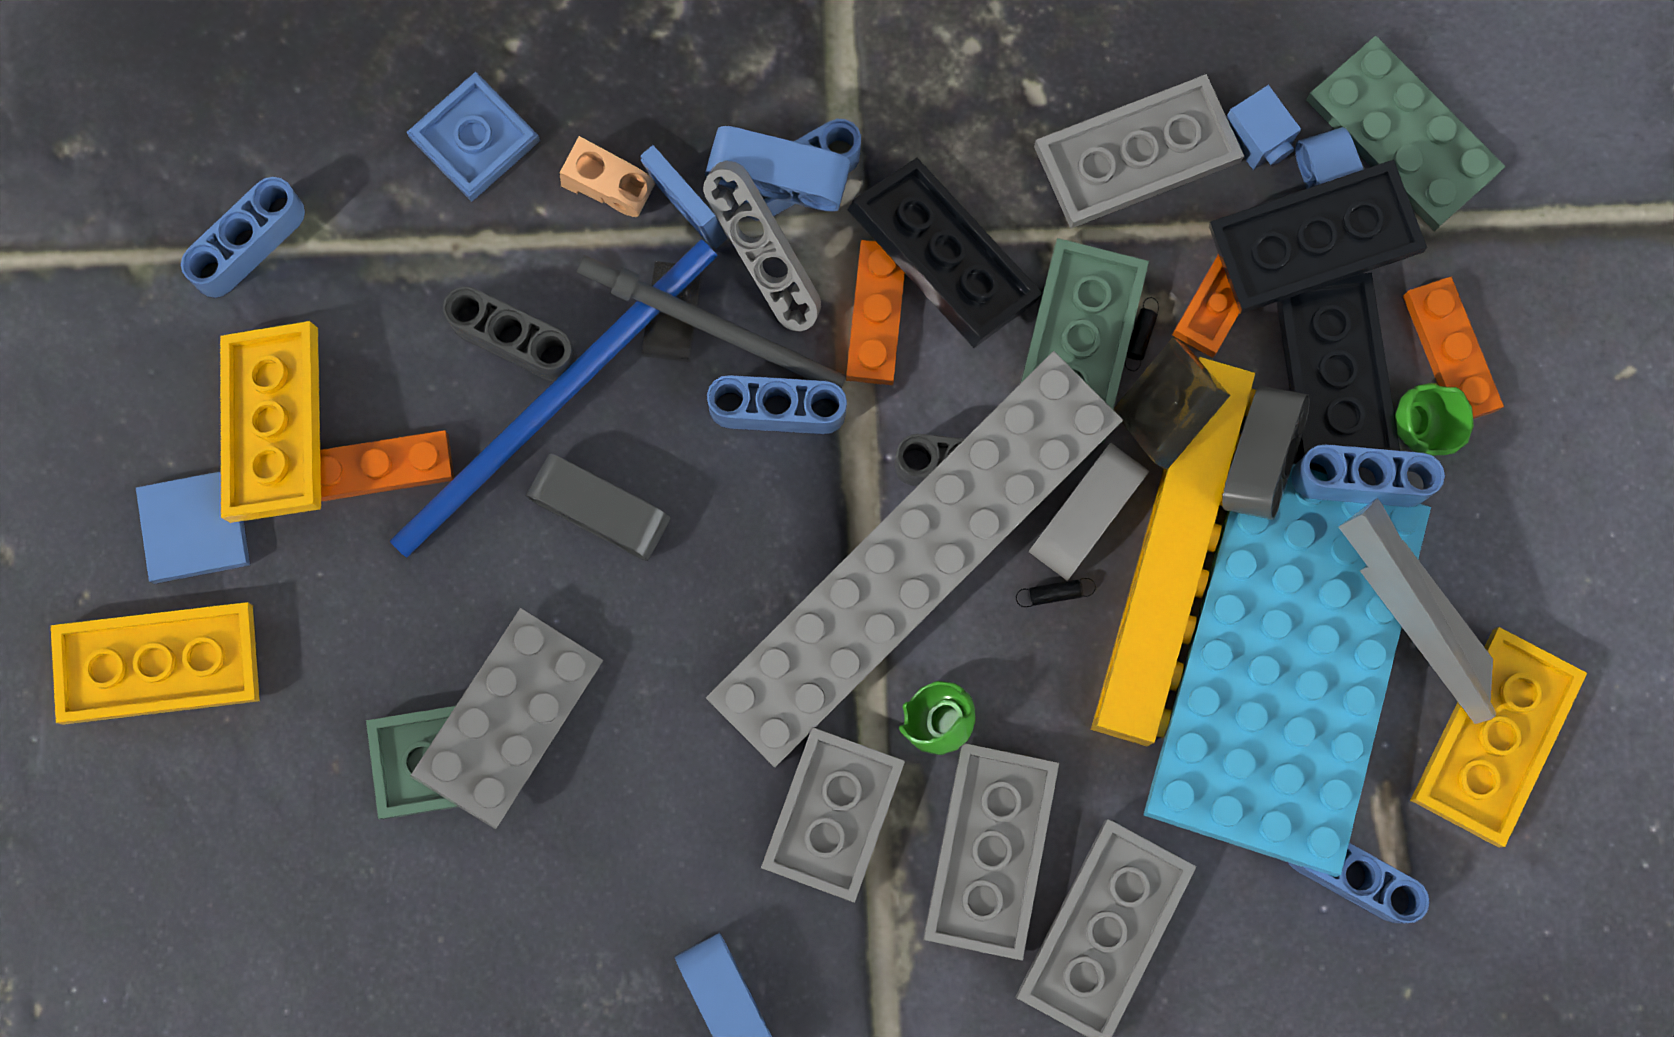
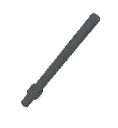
[576,255,846,388]

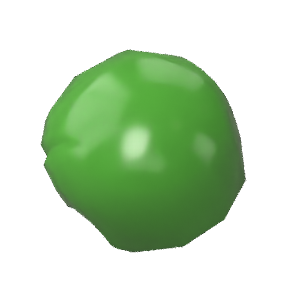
[1395,383,1474,456]
[899,681,975,755]

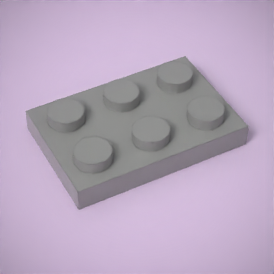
[761,727,905,903]

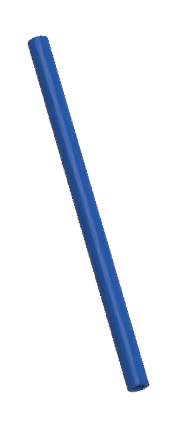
[390,239,718,558]

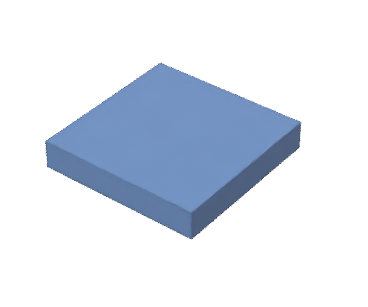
[406,71,540,202]
[640,145,728,249]
[136,471,250,584]

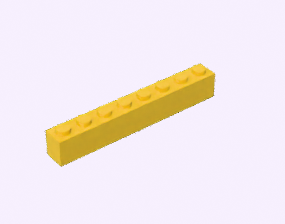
[1091,357,1256,746]

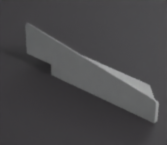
[1339,498,1496,724]

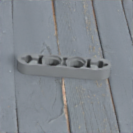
[703,161,821,331]

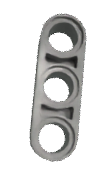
[1029,443,1149,581]

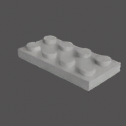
[1034,74,1244,229]
[410,608,603,829]
[923,743,1059,961]
[1015,819,1197,1037]

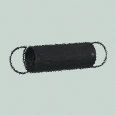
[1125,297,1159,371]
[1016,578,1096,607]

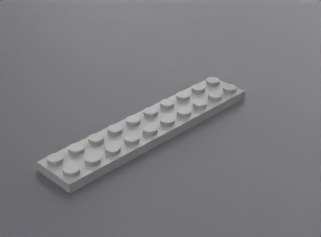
[706,351,1123,767]

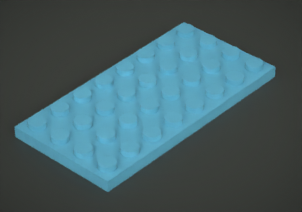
[1143,464,1431,877]

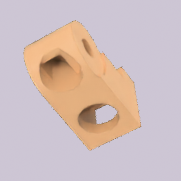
[560,136,656,217]

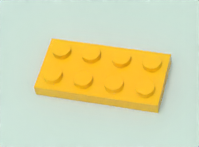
[220,321,321,523]
[51,602,260,725]
[1410,627,1587,848]

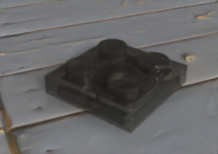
[1113,337,1231,470]

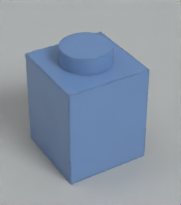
[1227,85,1301,170]

